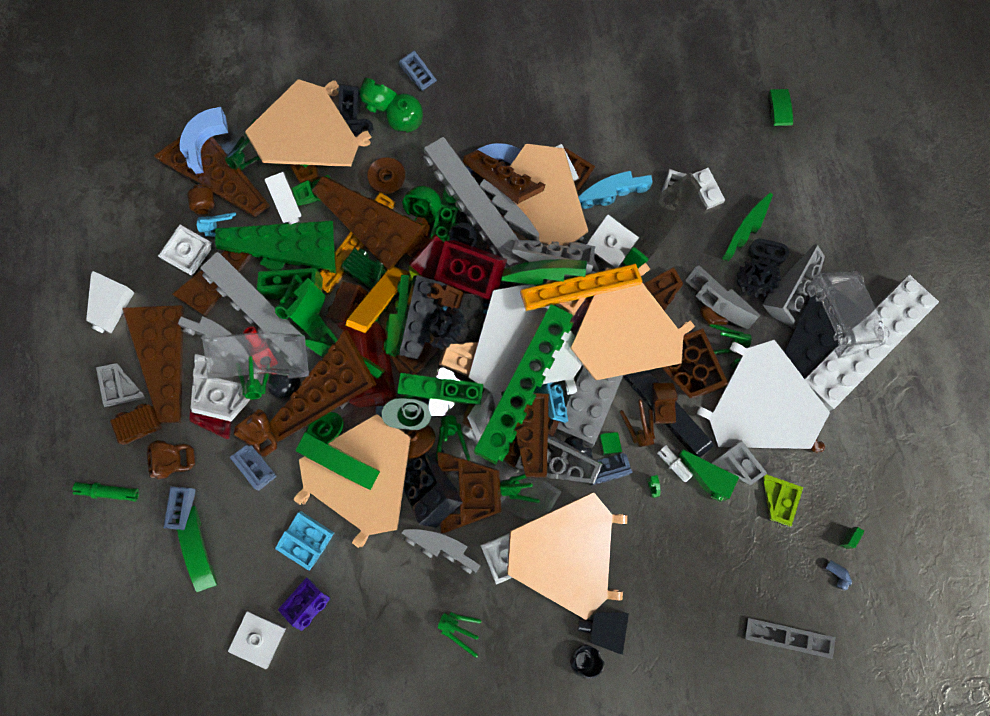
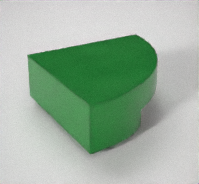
[647,475,661,498]

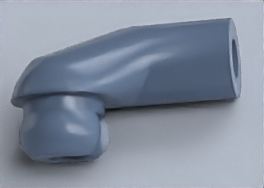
[826,560,852,590]

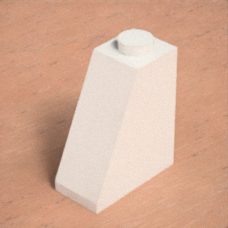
[265,172,302,225]
[86,271,134,333]

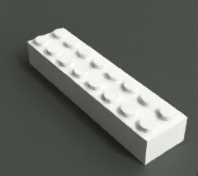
[804,275,939,411]

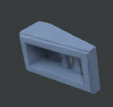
[398,51,437,91]
[163,486,196,530]

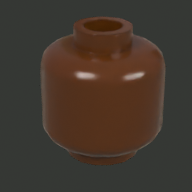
[187,184,215,215]

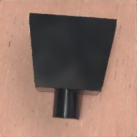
[577,612,629,655]

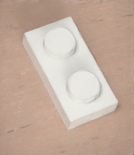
[690,168,725,210]

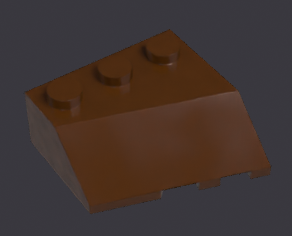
[661,328,728,399]

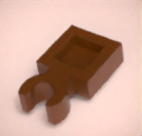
[426,283,463,309]

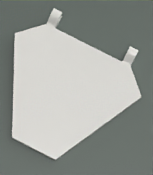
[469,284,583,409]
[696,340,830,449]

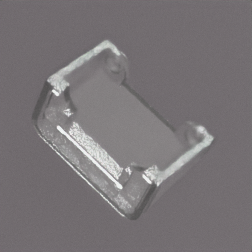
[806,271,889,359]

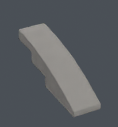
[480,179,539,241]
[745,618,836,659]

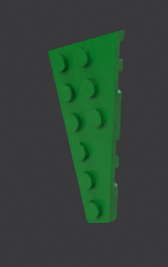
[215,221,336,273]

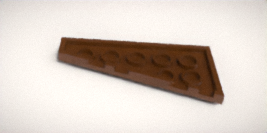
[312,176,426,270]
[122,305,184,424]

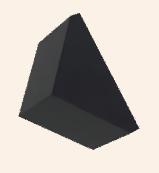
[338,84,362,121]

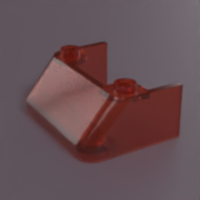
[337,321,396,407]

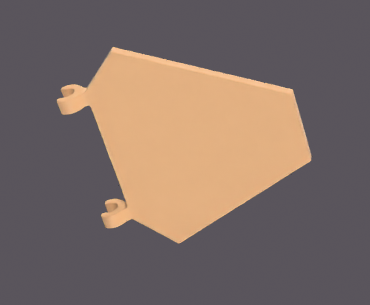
[245,79,371,167]
[487,144,589,249]
[570,263,695,381]
[294,414,411,548]
[507,492,627,620]

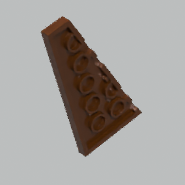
[154,136,270,217]
[269,330,377,442]

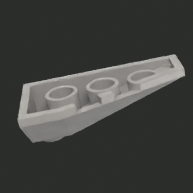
[512,240,595,280]
[763,244,825,330]
[515,435,602,483]

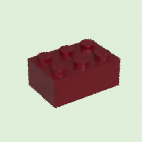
[434,240,507,299]

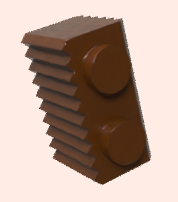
[326,281,368,326]
[110,404,162,445]

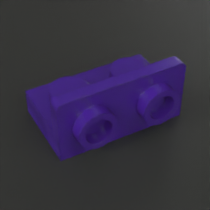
[278,577,330,631]

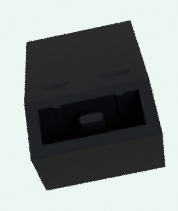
[403,452,463,528]

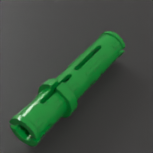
[72,482,139,502]

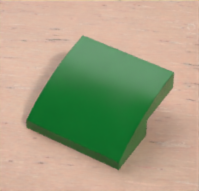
[285,278,326,331]

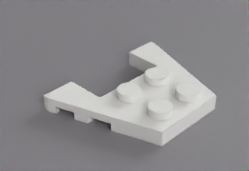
[191,354,270,421]

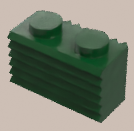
[340,248,387,291]

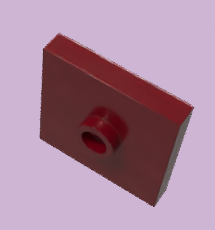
[408,235,444,283]

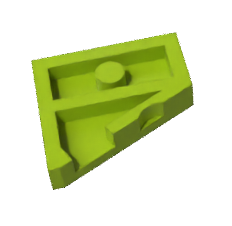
[763,474,803,527]

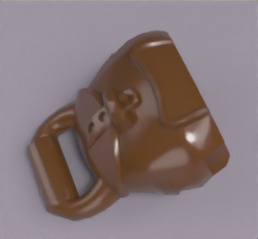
[234,409,277,457]
[147,440,195,480]

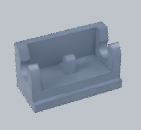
[230,445,277,490]
[590,453,633,486]

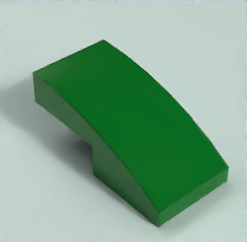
[768,89,793,126]
[291,175,331,206]

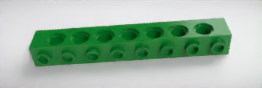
[474,304,574,465]

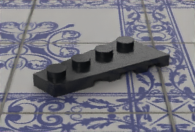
[396,275,452,359]

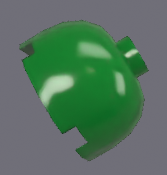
[360,77,397,113]
[386,93,423,133]
[402,185,441,224]

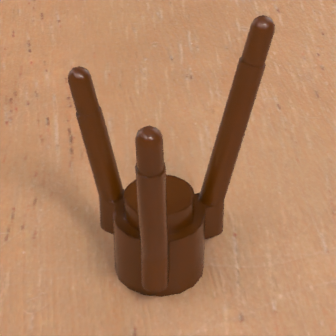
[620,399,655,447]

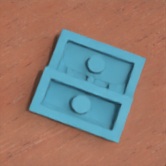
[275,511,334,571]

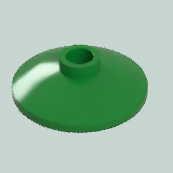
[306,412,343,444]

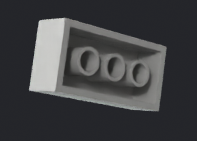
[555,365,623,448]

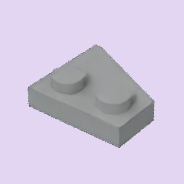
[96,363,145,407]
[710,440,767,485]

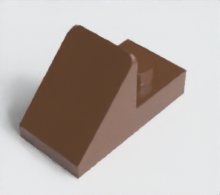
[407,217,431,258]
[652,383,678,424]

